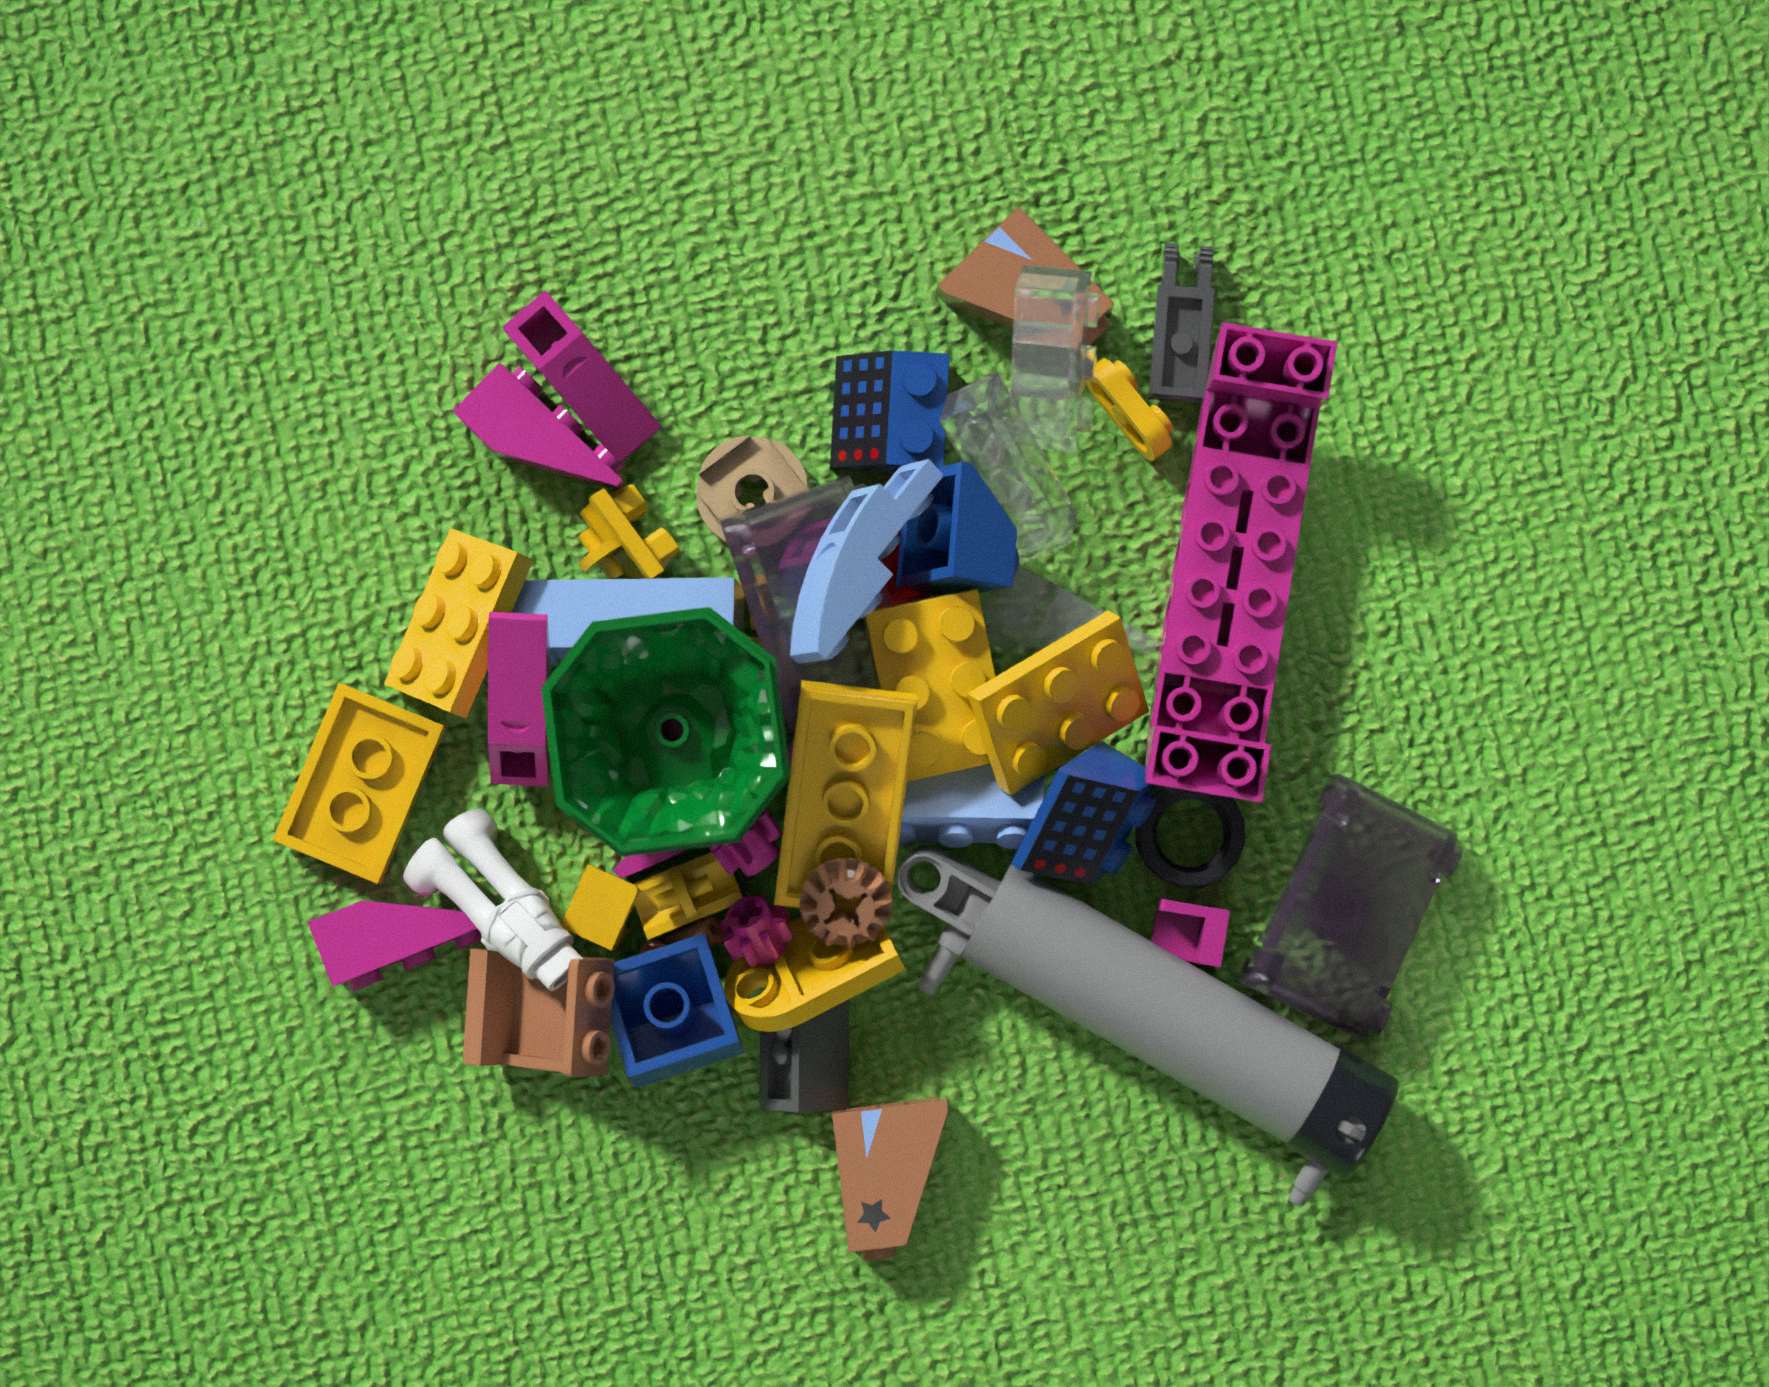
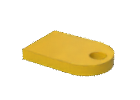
[725,912,906,1032]

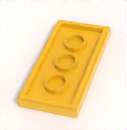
[774,680,918,915]

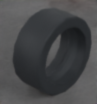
[1135,786,1246,887]

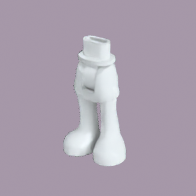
[403,808,583,991]

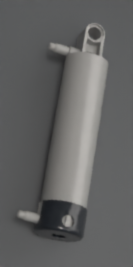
[897,845,1399,1207]

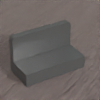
[760,999,849,1112]

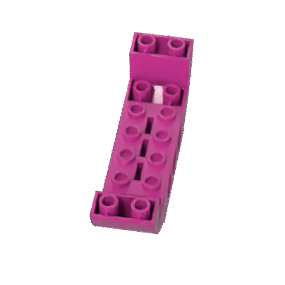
[1145,322,1338,803]

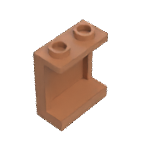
[463,948,615,1077]

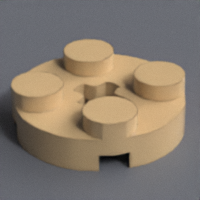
[696,436,809,551]

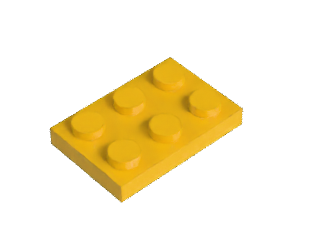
[384,528,534,719]
[863,589,995,782]
[967,610,1149,795]
[273,682,447,884]

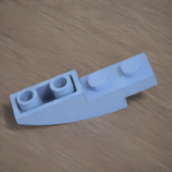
[790,459,944,664]

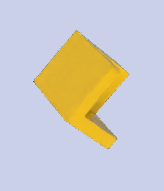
[561,864,639,951]

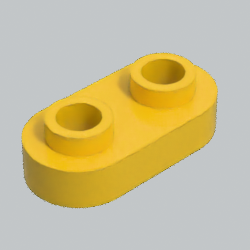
[1083,358,1173,461]

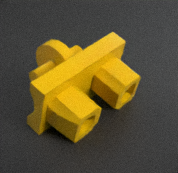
[578,484,680,579]
[634,852,743,940]

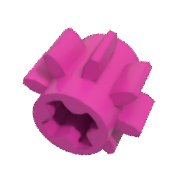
[709,810,782,876]
[720,894,794,967]

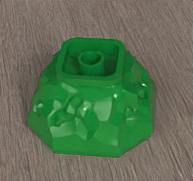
[541,607,791,857]

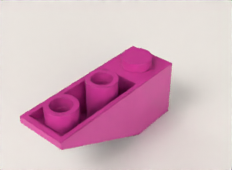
[502,290,662,463]
[452,362,627,491]
[488,612,551,786]
[308,901,482,992]

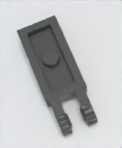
[1148,243,1215,404]

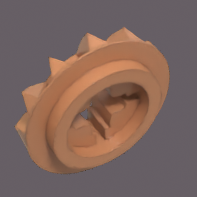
[800,858,893,950]

